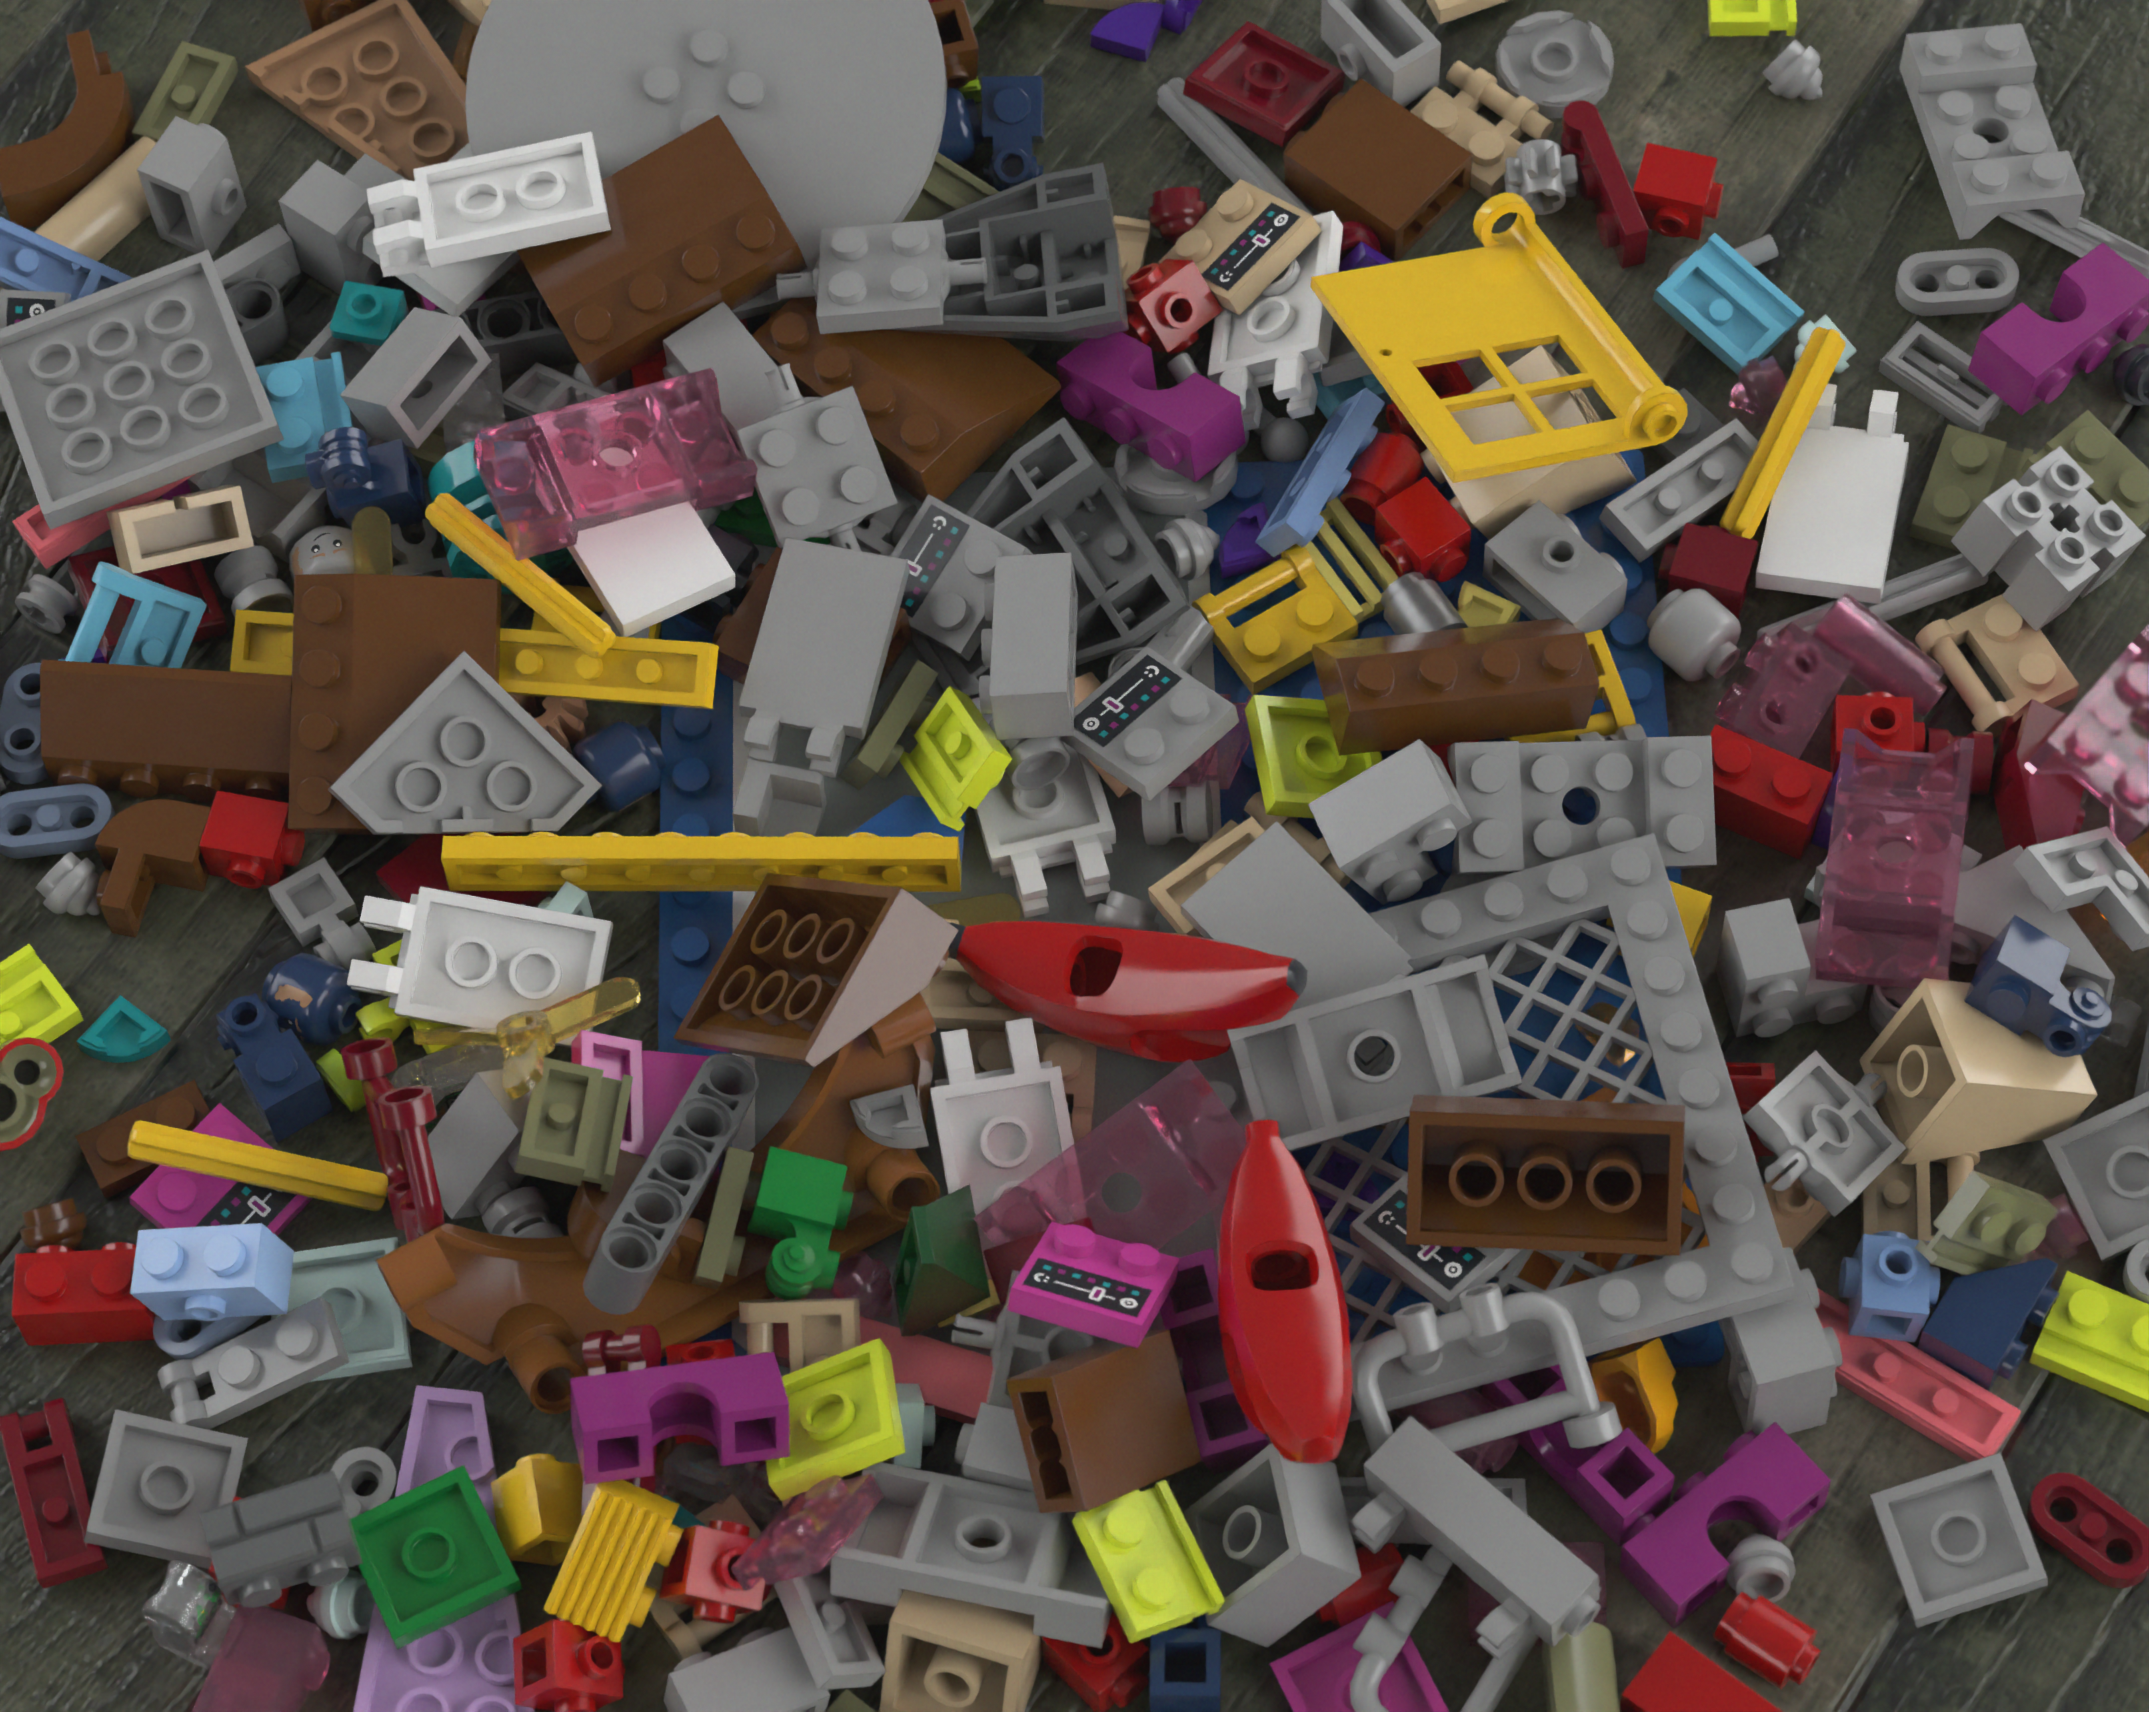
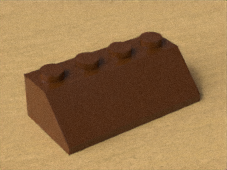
[1311,618,1600,756]
[40,659,292,802]
[1406,1095,1685,1256]

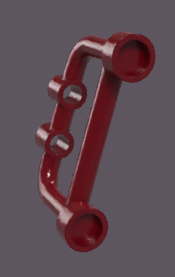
[341,1037,444,1243]

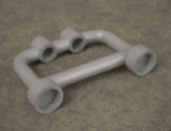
[1352,1283,1622,1500]
[1350,1546,1601,1712]

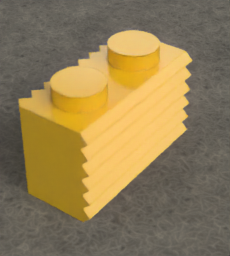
[543,1480,684,1642]

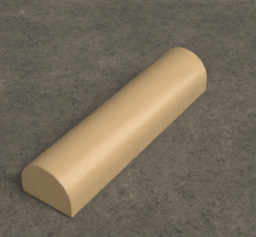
[0,136,157,290]

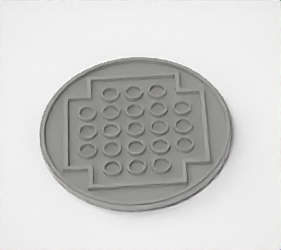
[465,0,947,320]

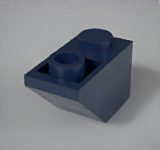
[1918,1258,2060,1391]

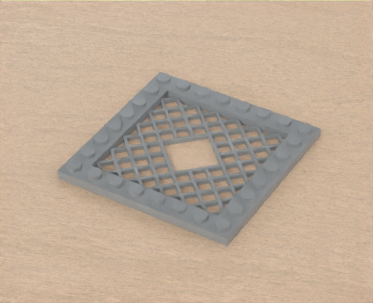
[1175,833,1797,1443]

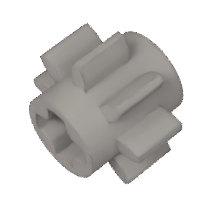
[1504,139,1578,215]

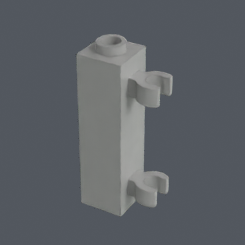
[1352,1416,1600,1661]

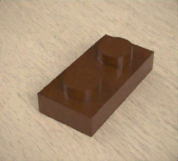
[75,1080,210,1199]

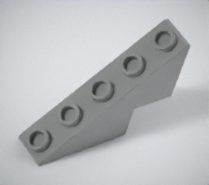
[1813,814,2115,1005]

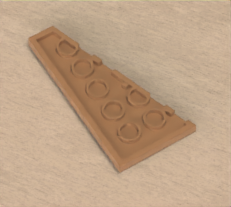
[245,0,528,276]

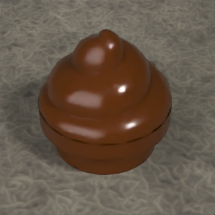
[20,1198,87,1251]

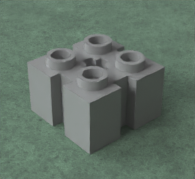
[1951,446,2146,632]

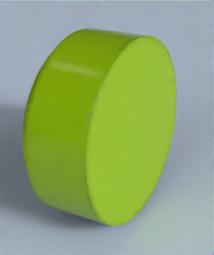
[315,1048,366,1113]

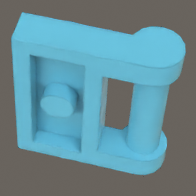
[58,562,207,668]

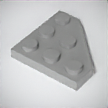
[328,651,602,835]

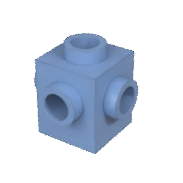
[1838,1231,1940,1342]

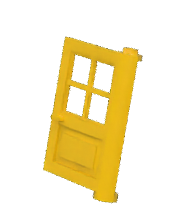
[1310,193,1688,483]

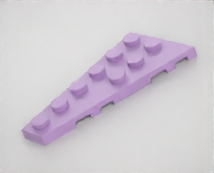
[353,1385,535,1712]

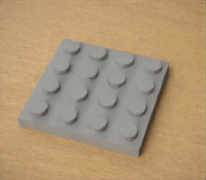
[0,249,284,530]

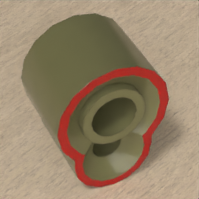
[0,1037,64,1151]

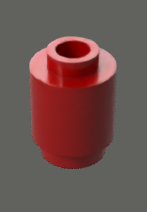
[1340,432,1425,526]
[1314,1542,1404,1629]
[1713,1592,1822,1690]

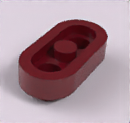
[2027,1472,2149,1588]

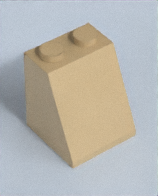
[1420,345,1637,540]
[1859,978,2097,1165]
[880,1538,1043,1712]

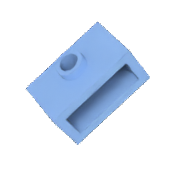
[130,1223,294,1321]

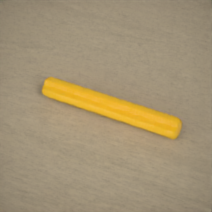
[1720,327,1846,539]
[425,493,616,658]
[127,1120,388,1211]

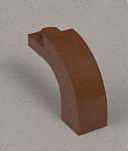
[0,30,135,228]

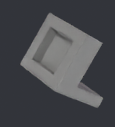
[732,758,827,837]

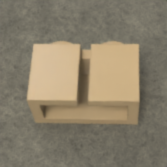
[106,485,254,574]

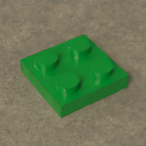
[351,1465,523,1649]

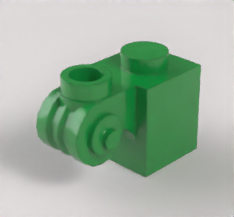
[746,1146,854,1300]

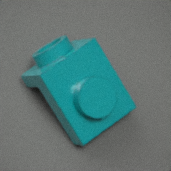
[330,281,409,346]

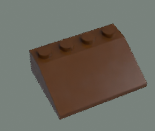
[516,114,808,388]
[752,296,1061,503]
[288,574,501,835]
[673,873,958,1067]

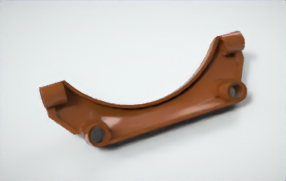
[375,992,941,1414]

